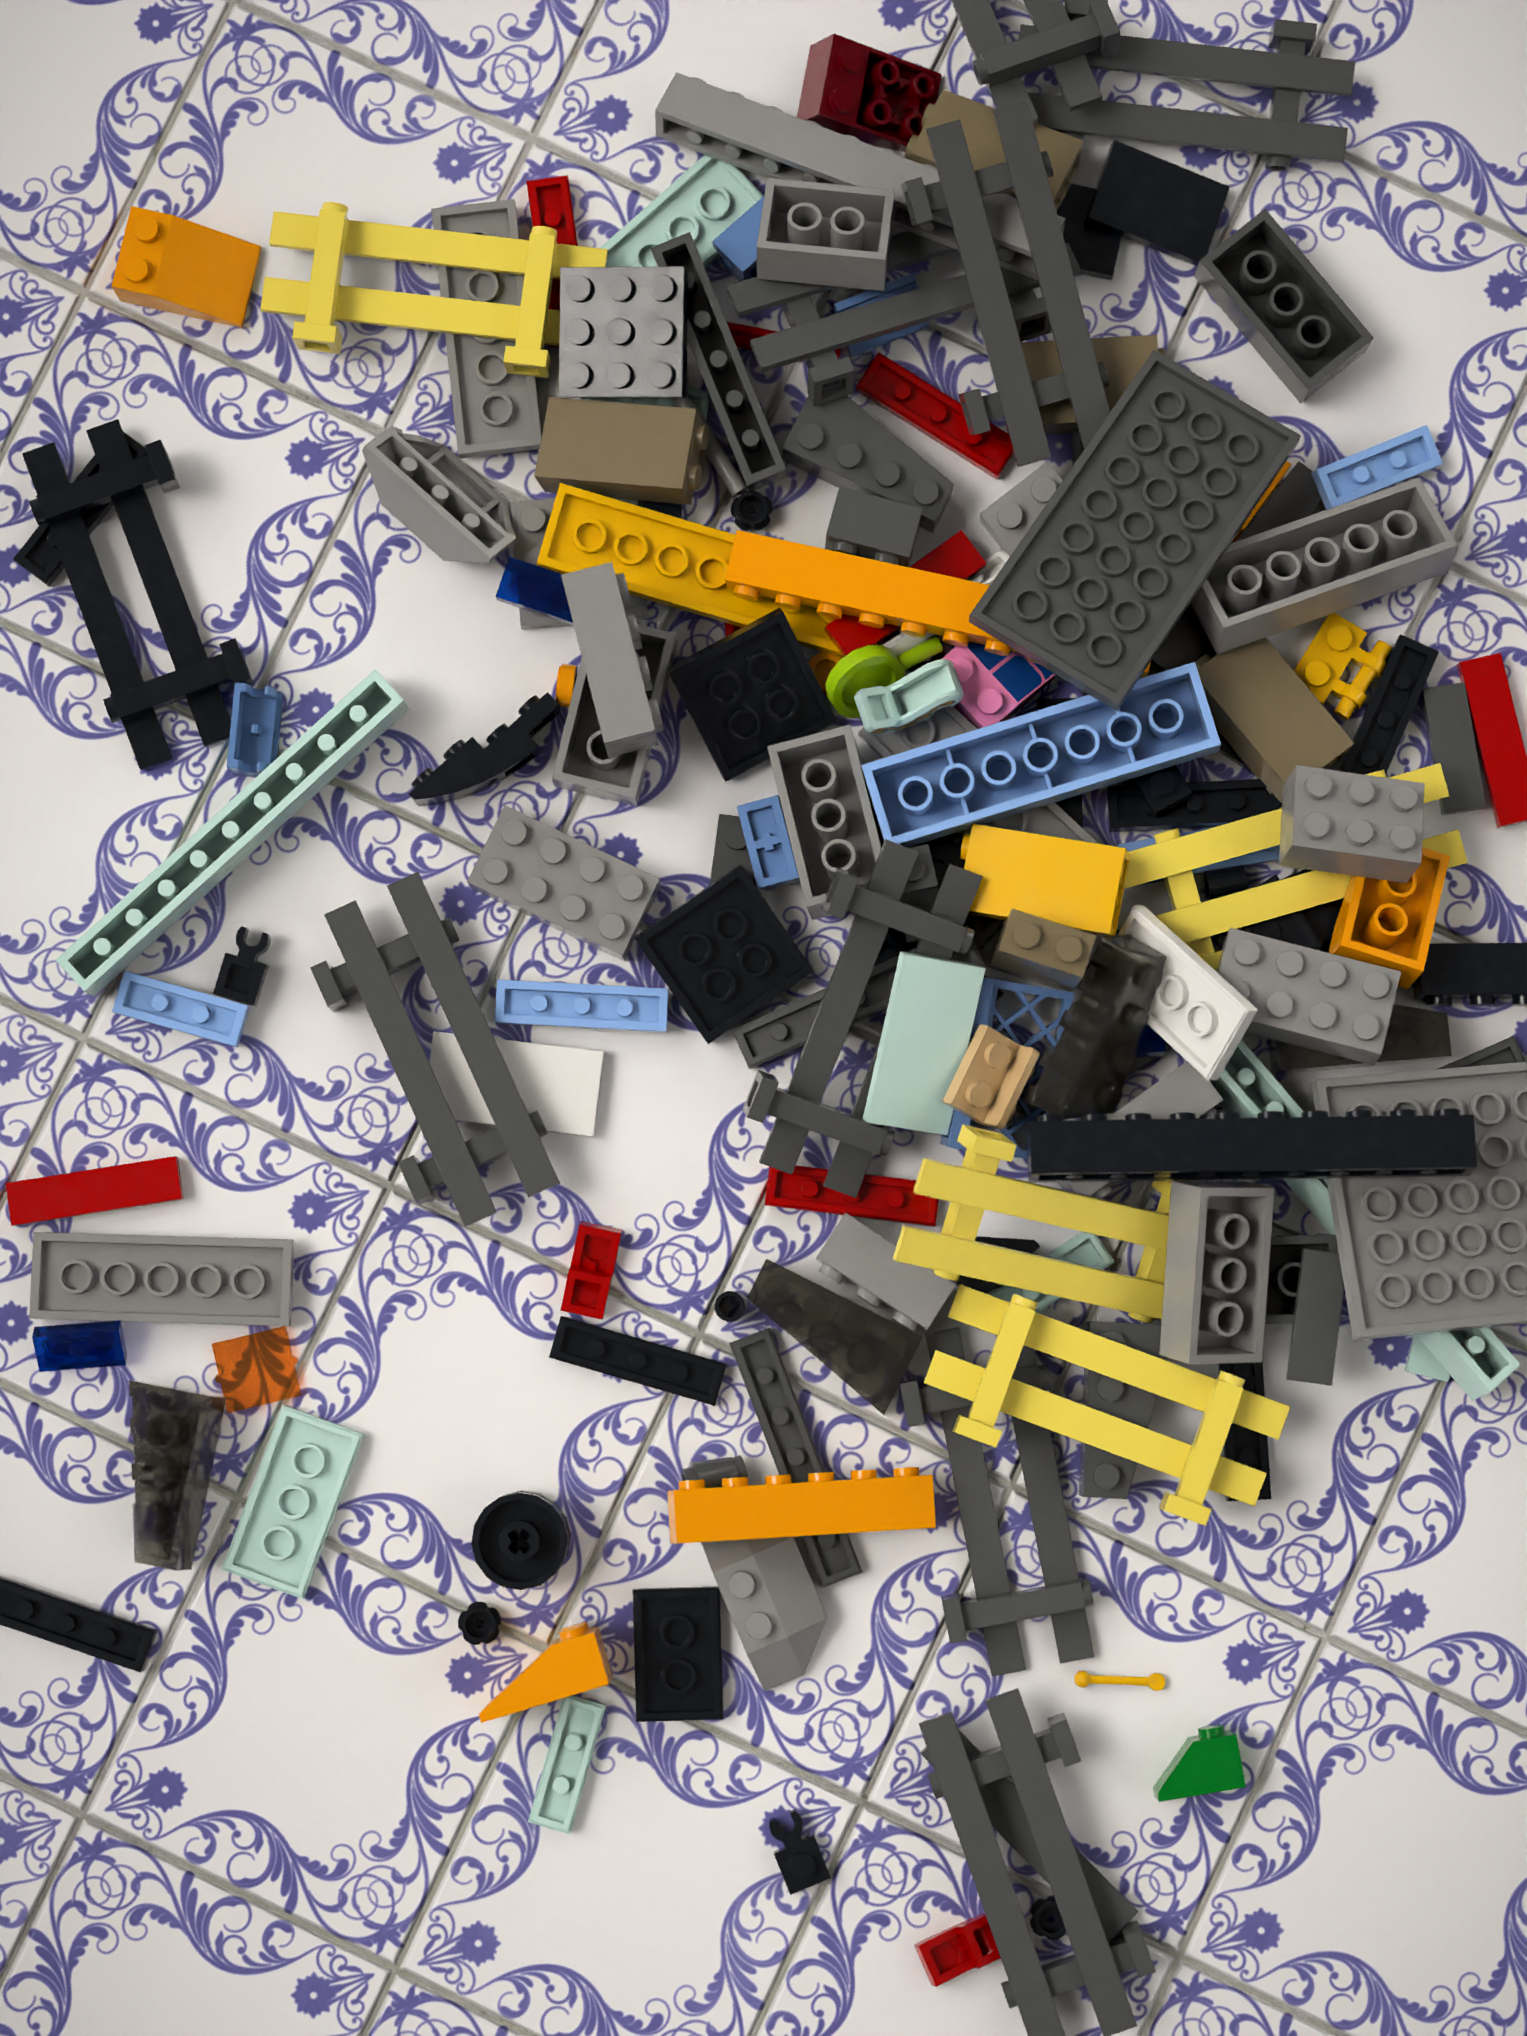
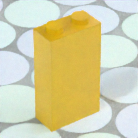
[961,824,1131,939]

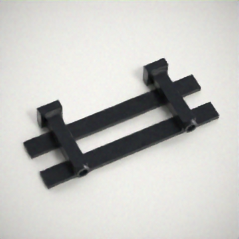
[22,419,254,770]

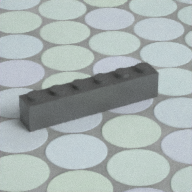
[651,232,788,491]

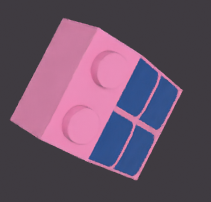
[942,642,1058,729]

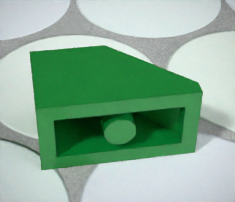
[1153,1724,1246,1802]

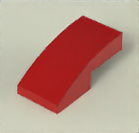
[560,1221,623,1320]
[914,1913,1001,1987]

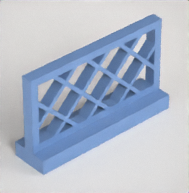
[940,977,1074,1159]

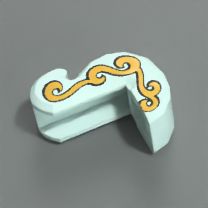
[854,659,964,735]

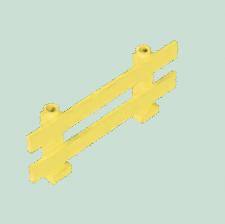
[260,202,608,378]
[1125,763,1468,971]
[893,1124,1197,1323]
[923,1284,1290,1526]

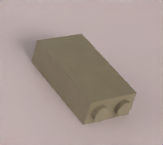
[905,89,1084,211]
[1006,335,1166,435]
[534,397,709,505]
[1195,637,1355,804]
[989,908,1096,992]

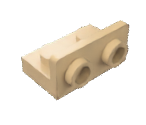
[942,1024,1040,1129]

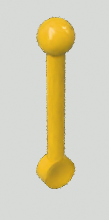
[1074,1670,1165,1691]

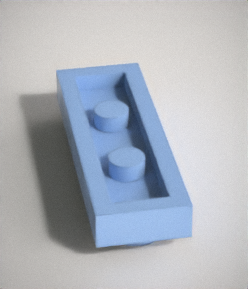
[1311,425,1443,510]
[112,971,250,1048]

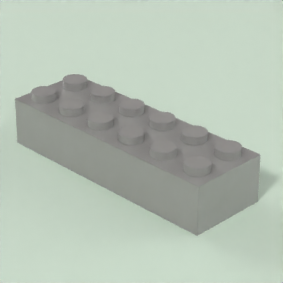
[1190,478,1458,654]

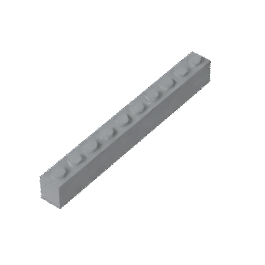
[655,72,1065,280]

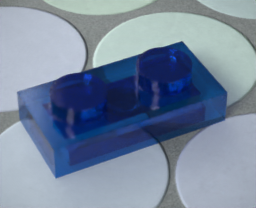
[495,557,574,626]
[32,1320,128,1372]

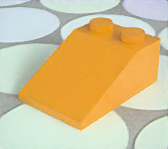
[111,206,262,328]
[1328,847,1450,989]
[478,1622,613,1723]

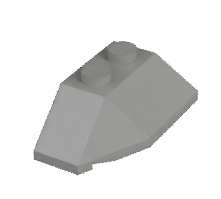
[362,426,516,564]
[701,1537,827,1691]

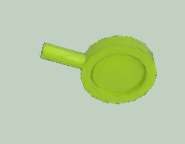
[825,636,943,718]

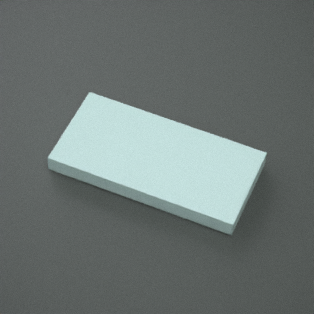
[600,155,764,269]
[863,951,986,1135]
[221,1405,365,1599]

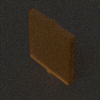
[212,1326,302,1413]

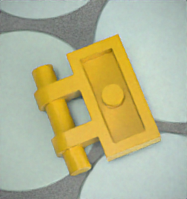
[1294,613,1392,720]

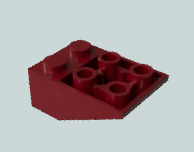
[797,33,942,152]

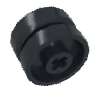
[471,1490,571,1590]

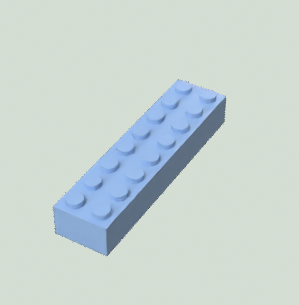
[861,662,1221,847]

